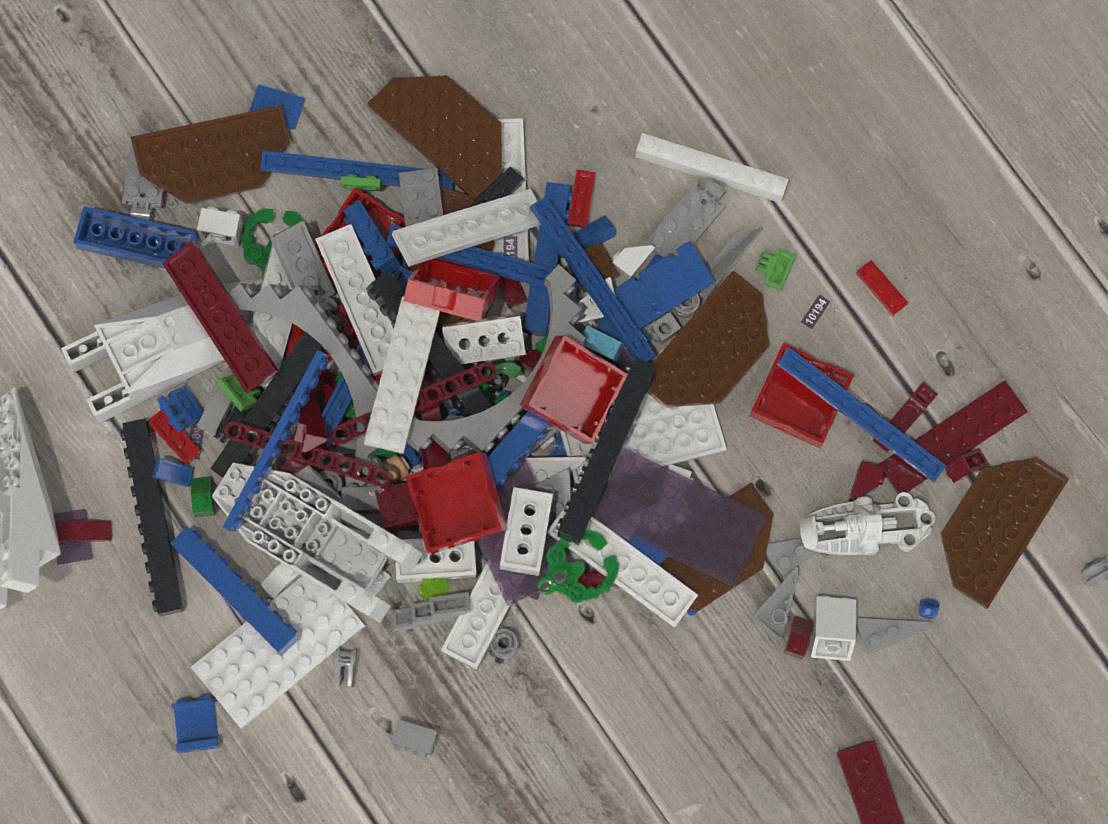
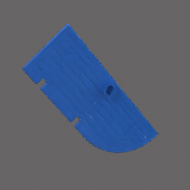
[598,241,715,342]

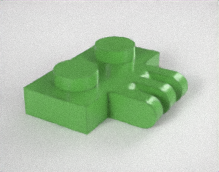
[341,174,381,193]
[755,248,796,291]
[217,374,261,412]

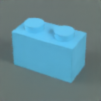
[583,325,625,362]

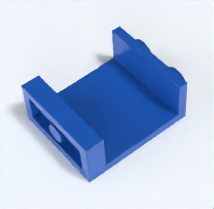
[172,696,219,754]

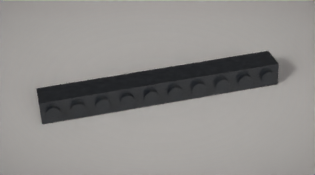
[366,270,508,429]
[210,309,345,478]
[555,358,657,546]
[120,418,184,617]

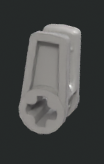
[334,648,357,688]

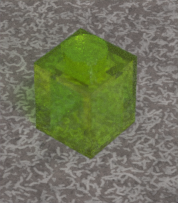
[419,578,448,602]

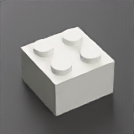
[197,207,243,247]

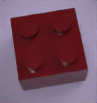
[374,482,419,532]

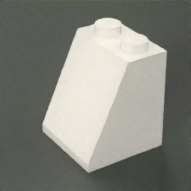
[811,596,856,661]

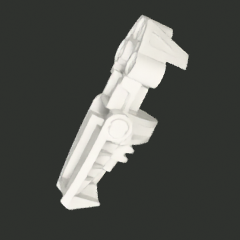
[800,492,935,555]

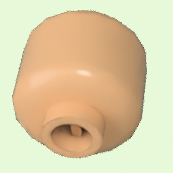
[381,455,410,484]

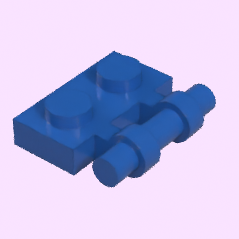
[157,385,203,432]

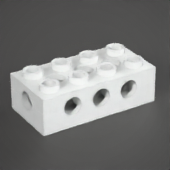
[442,313,526,364]
[500,487,553,576]
[396,538,476,583]

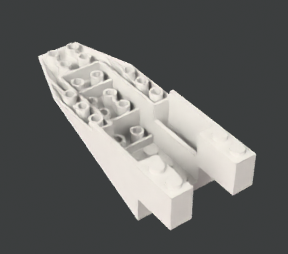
[61,279,262,424]
[0,388,61,610]
[212,463,422,623]

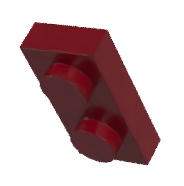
[498,276,526,308]

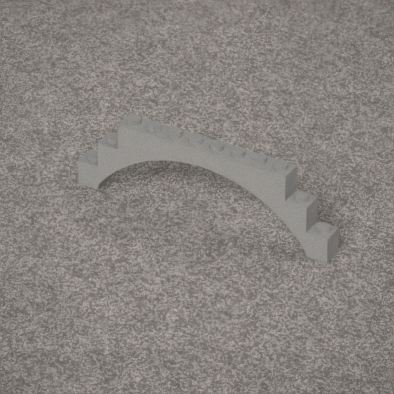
[407,265,586,453]
[229,283,383,486]

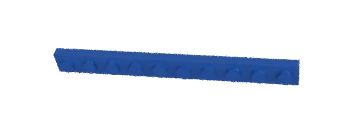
[260,151,453,190]
[529,197,656,362]
[386,224,579,296]
[322,266,413,445]
[777,348,946,482]
[223,350,329,532]

